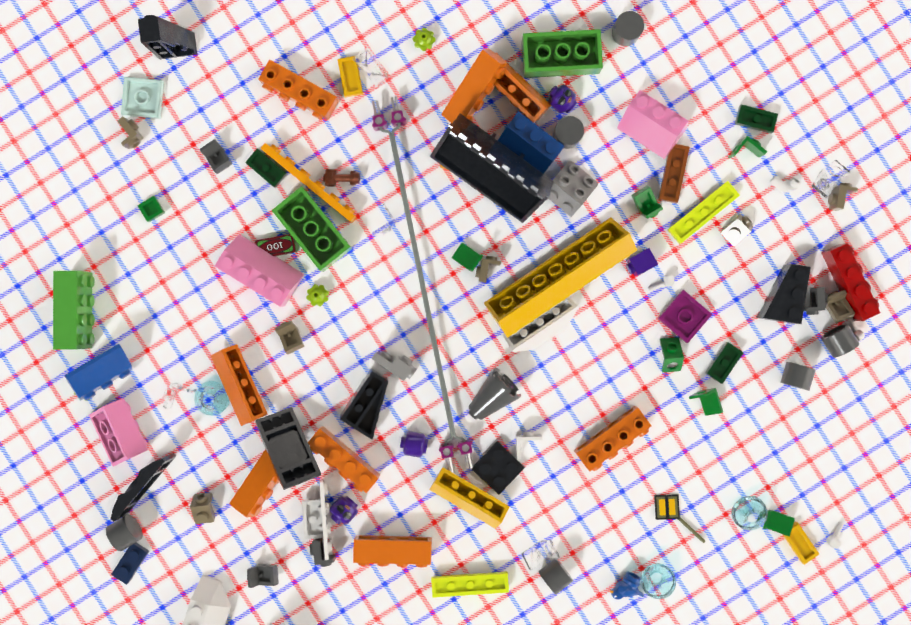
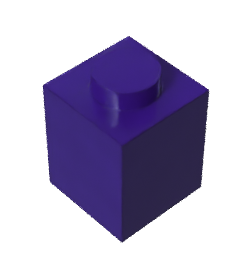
[626,248,659,276]

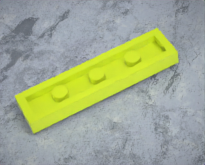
[667,181,740,244]
[431,571,509,598]

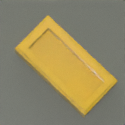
[337,56,363,98]
[782,521,820,565]

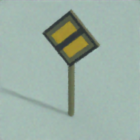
[654,494,706,543]

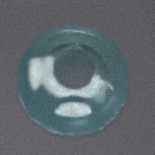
[194,381,230,416]
[731,496,768,531]
[641,563,676,599]

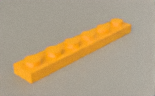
[260,143,357,223]

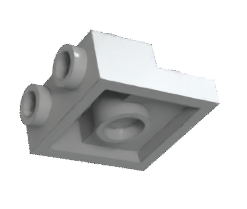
[371,351,417,381]

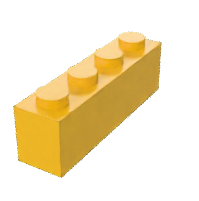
[429,467,510,529]

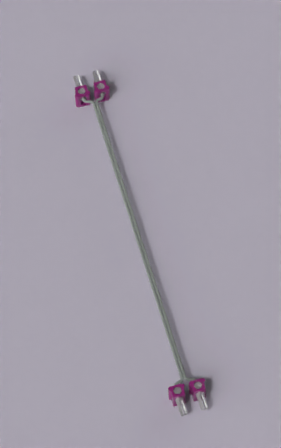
[372,96,473,473]

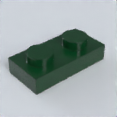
[734,104,778,134]
[245,148,287,188]
[705,342,744,384]

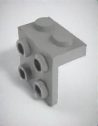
[548,161,598,217]

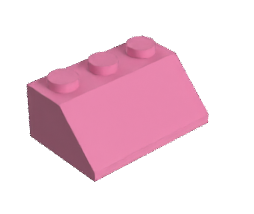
[617,90,689,159]
[89,398,148,467]

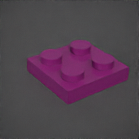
[657,289,713,343]

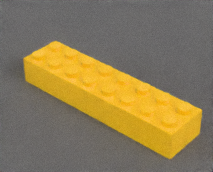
[484,217,637,338]

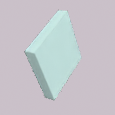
[121,77,164,119]

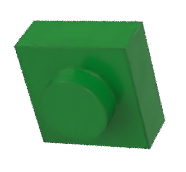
[137,196,165,223]

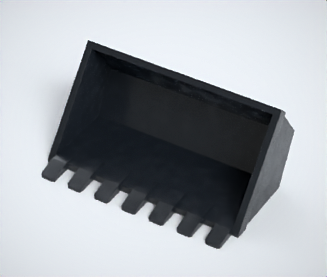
[429,113,554,223]

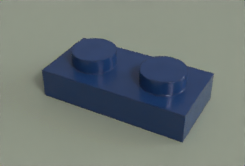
[111,542,150,585]

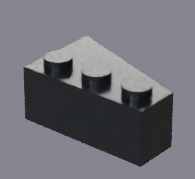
[138,15,198,60]
[756,264,811,324]
[340,368,389,440]

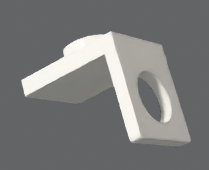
[515,431,543,460]

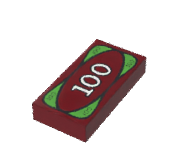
[255,234,297,256]

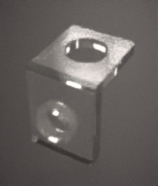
[811,159,850,198]
[372,202,397,237]
[162,382,197,409]
[521,540,560,570]

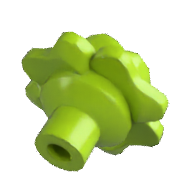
[412,28,436,51]
[306,284,329,307]

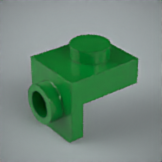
[631,185,663,219]

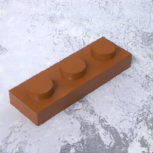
[658,144,690,204]

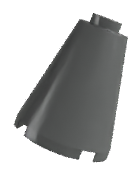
[468,368,522,420]

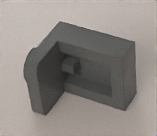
[200,139,233,174]
[804,287,827,315]
[309,538,336,567]
[247,564,279,588]

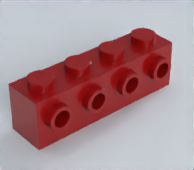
[821,243,881,321]

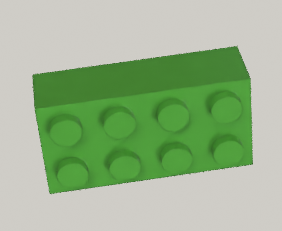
[521,29,603,78]
[271,186,353,272]
[53,271,95,350]

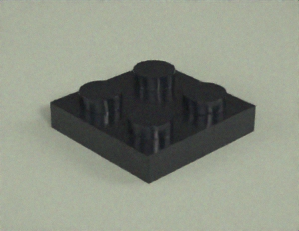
[472,441,525,495]

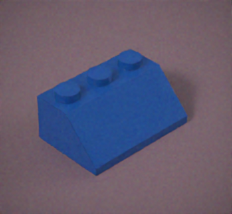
[498,111,565,174]
[64,344,132,401]

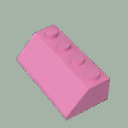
[214,234,304,307]

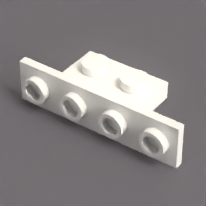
[302,479,332,560]

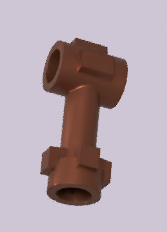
[323,169,360,187]

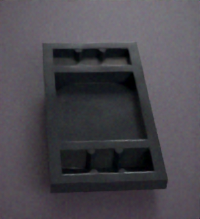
[255,407,321,490]
[110,453,177,522]

